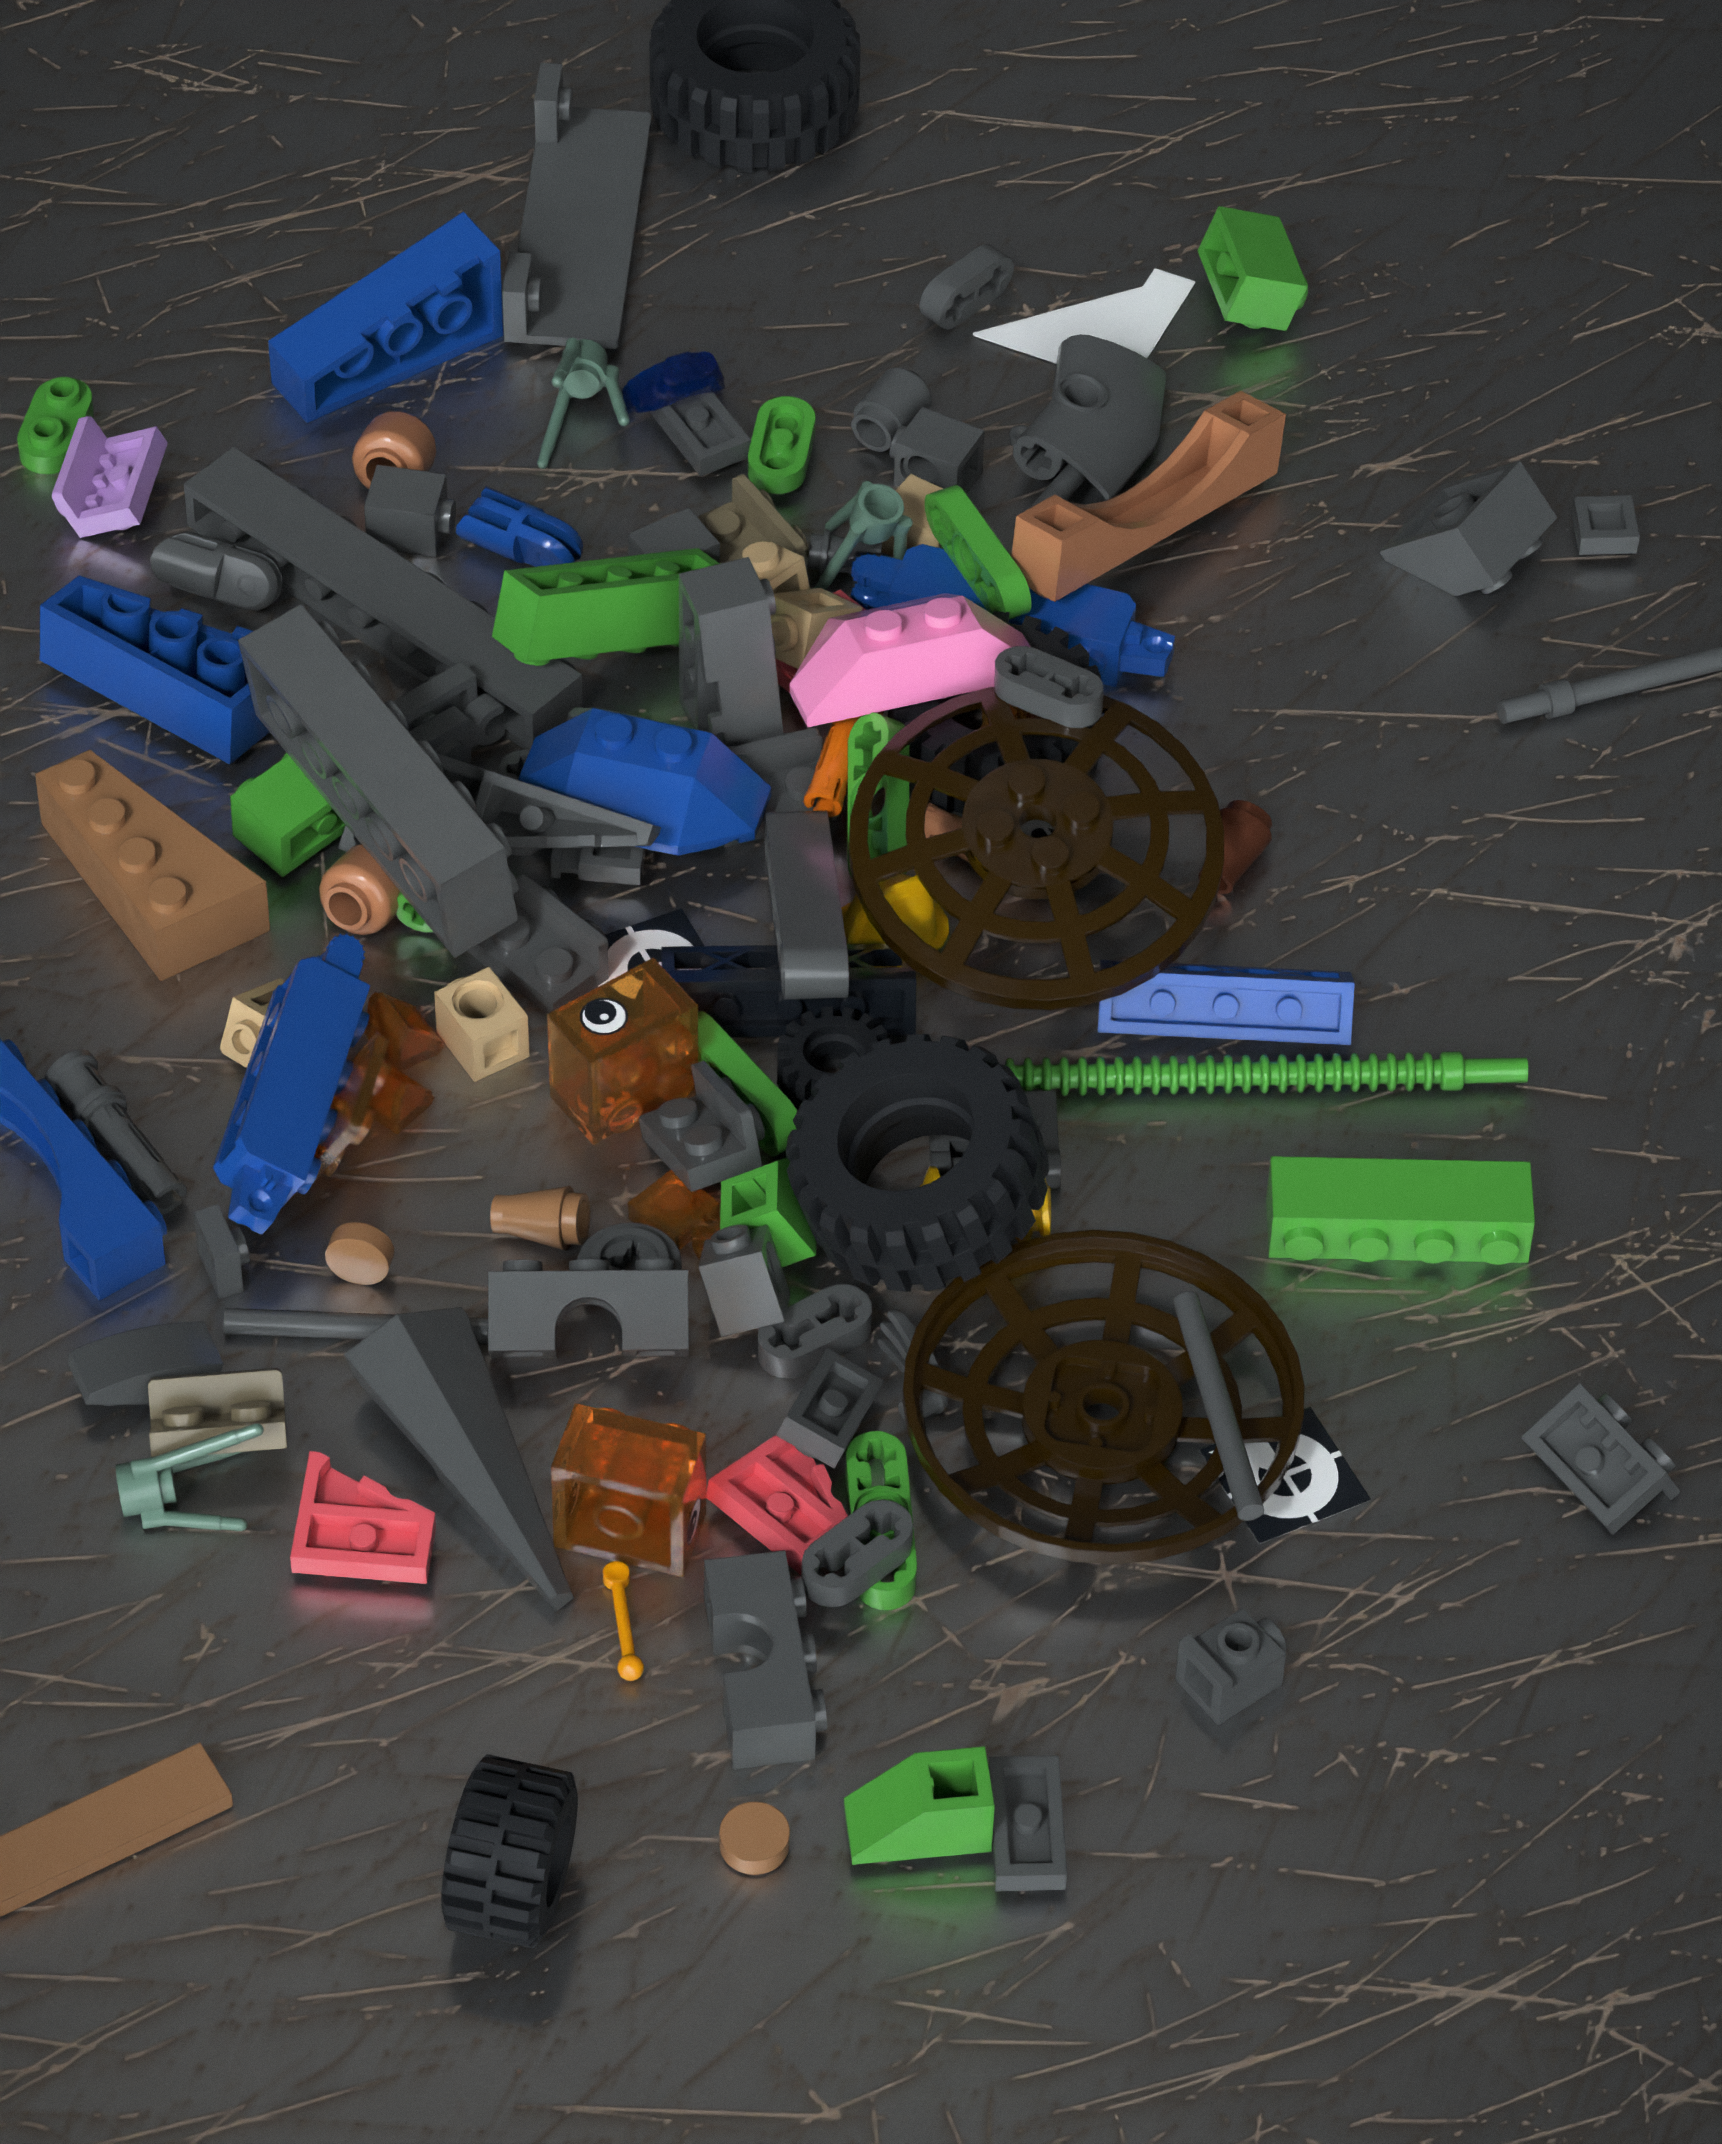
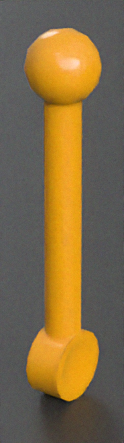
[603,1561,644,1681]

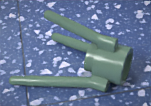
[537,338,630,469]
[814,481,913,590]
[115,1423,264,1531]

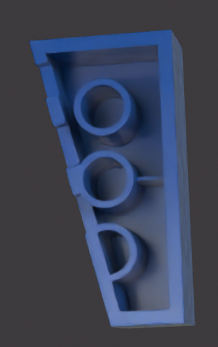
[268,211,503,423]
[40,575,269,765]

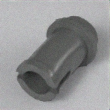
[807,529,882,576]

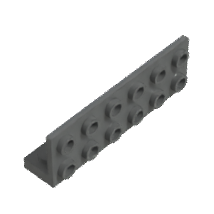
[502,62,651,349]

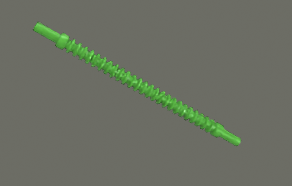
[1005,1051,1528,1096]

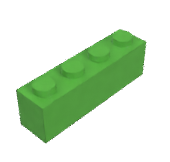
[492,548,720,666]
[1266,1156,1535,1265]

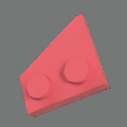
[706,1435,848,1575]
[290,1451,436,1584]

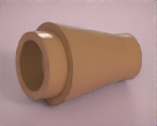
[490,1186,591,1251]

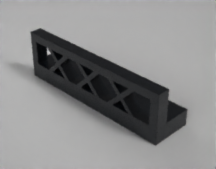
[661,944,916,1038]

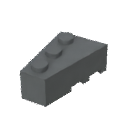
[679,557,784,747]

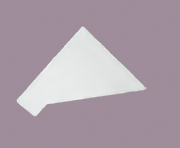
[973,269,1195,364]

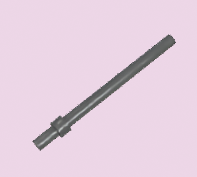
[1496,646,1722,724]

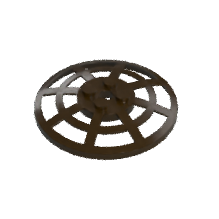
[849,687,1224,1010]
[902,1230,1305,1564]

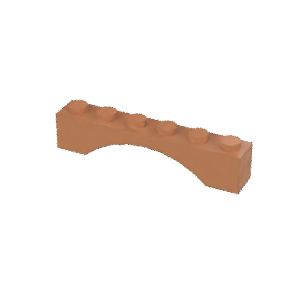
[1011,390,1286,602]

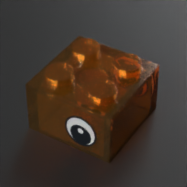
[547,958,698,1145]
[551,1403,706,1577]

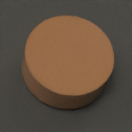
[325,1222,395,1285]
[719,1802,790,1875]

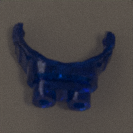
[621,351,725,414]

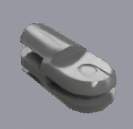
[150,531,283,611]

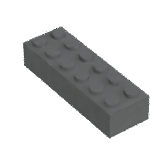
[238,604,519,958]

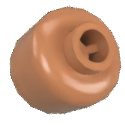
[352,411,437,489]
[319,844,400,936]

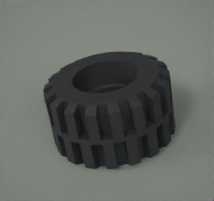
[441,1754,578,1948]

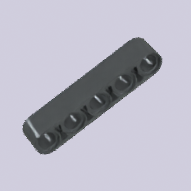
[764,810,849,1000]

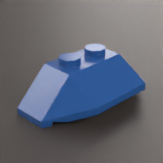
[518,708,771,856]

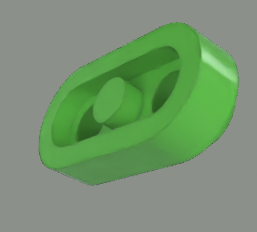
[17,377,94,474]
[748,396,816,494]

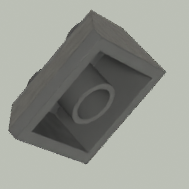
[1379,461,1558,597]

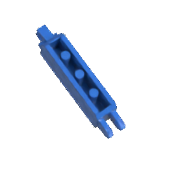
[851,544,1175,687]
[213,933,371,1234]

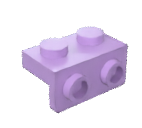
[52,416,168,538]

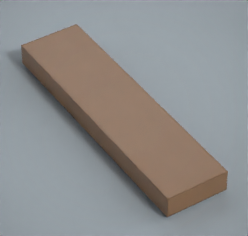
[0,1742,233,1917]

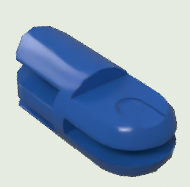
[456,486,583,567]

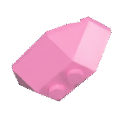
[789,593,1030,727]

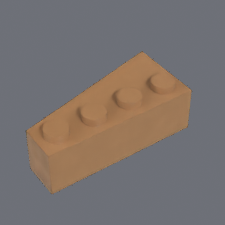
[35,749,270,981]

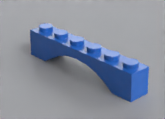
[0,1039,167,1301]

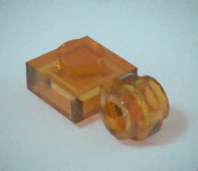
[628,1170,720,1260]

